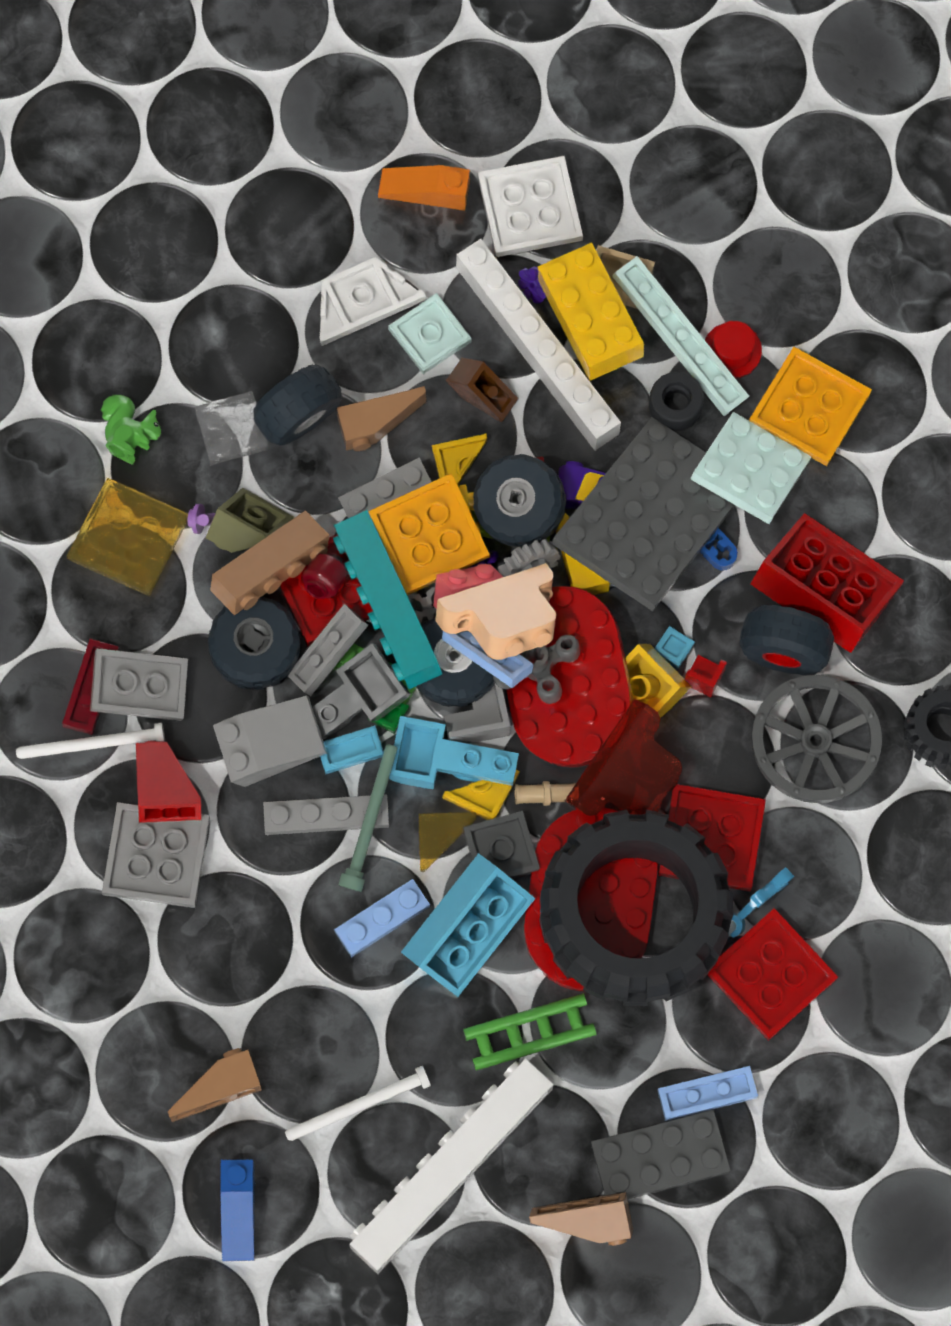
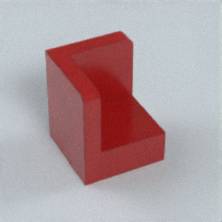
[685,655,727,697]

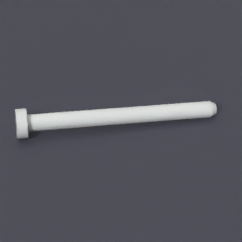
[16,723,165,759]
[285,1066,431,1141]

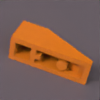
[378,165,470,211]

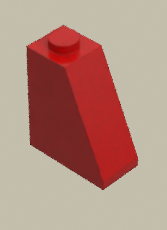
[136,741,201,823]

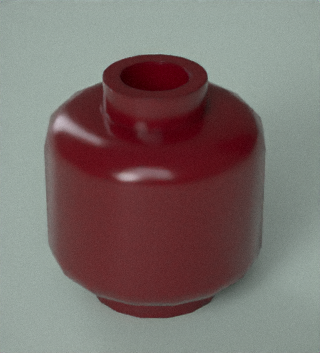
[302,553,348,599]

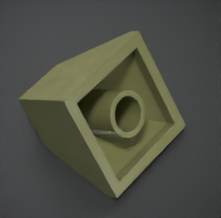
[205,488,294,553]

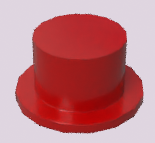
[705,321,762,379]

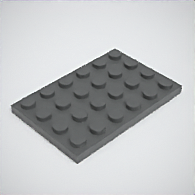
[552,417,736,611]

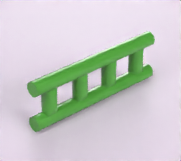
[463,993,596,1071]

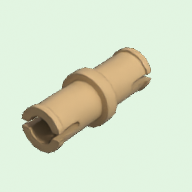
[515,781,578,806]

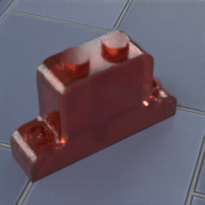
[564,699,682,816]

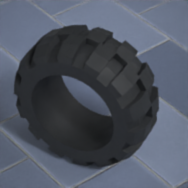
[539,809,733,1006]

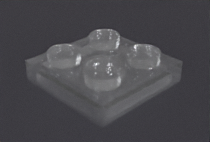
[194,391,269,465]

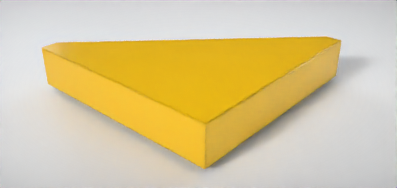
[432,434,487,485]
[443,770,520,820]

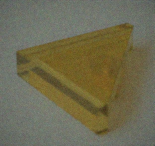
[419,812,476,872]

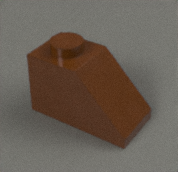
[446,357,519,422]

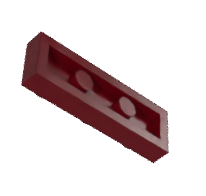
[62,639,120,735]

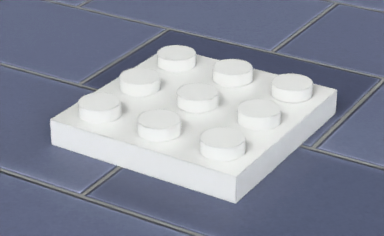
[478,156,583,257]

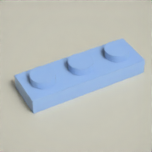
[442,631,533,688]
[334,879,430,957]
[657,1066,758,1121]

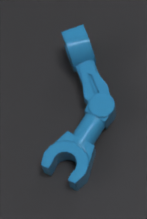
[730,867,794,938]

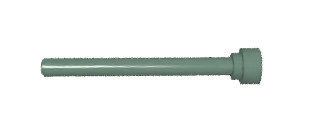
[338,744,398,892]

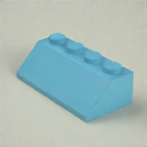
[401,853,535,997]

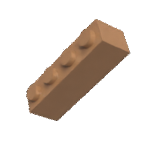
[210,510,330,615]

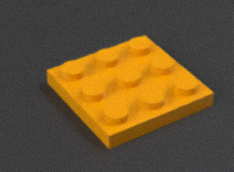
[749,347,872,466]
[368,473,490,595]

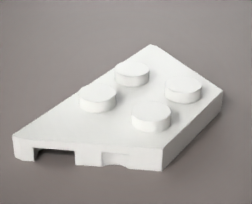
[320,257,426,346]

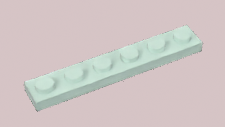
[612,256,749,416]

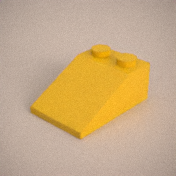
[614,644,692,753]

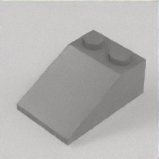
[213,696,327,787]

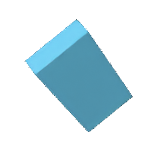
[320,725,384,774]

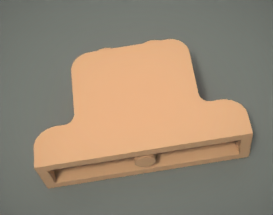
[435,563,556,660]

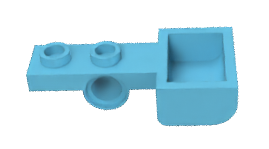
[389,716,519,789]

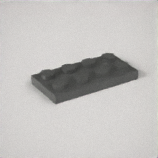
[591,1110,731,1200]

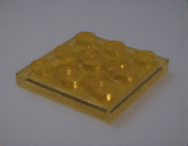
[67,478,188,597]

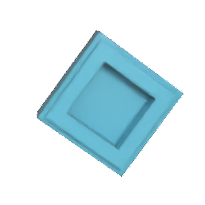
[655,626,695,669]

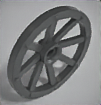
[751,675,882,803]

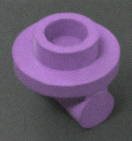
[188,504,215,534]

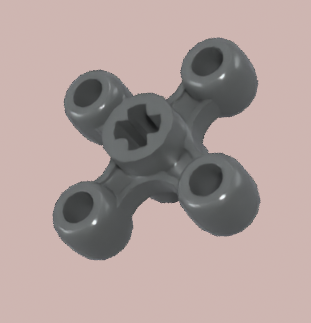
[493,635,581,704]

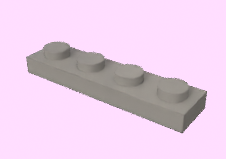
[263,794,389,835]

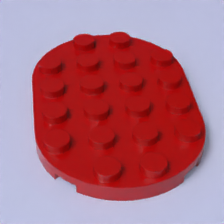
[506,586,633,767]
[524,807,657,992]

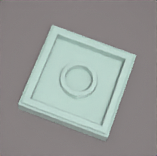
[388,293,472,374]

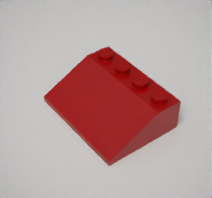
[750,513,904,653]

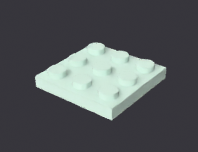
[691,412,812,524]

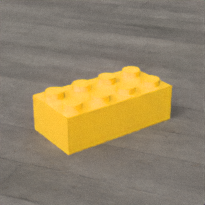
[537,242,644,381]

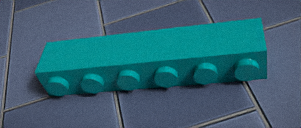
[333,510,442,689]

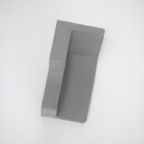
[443,679,510,744]

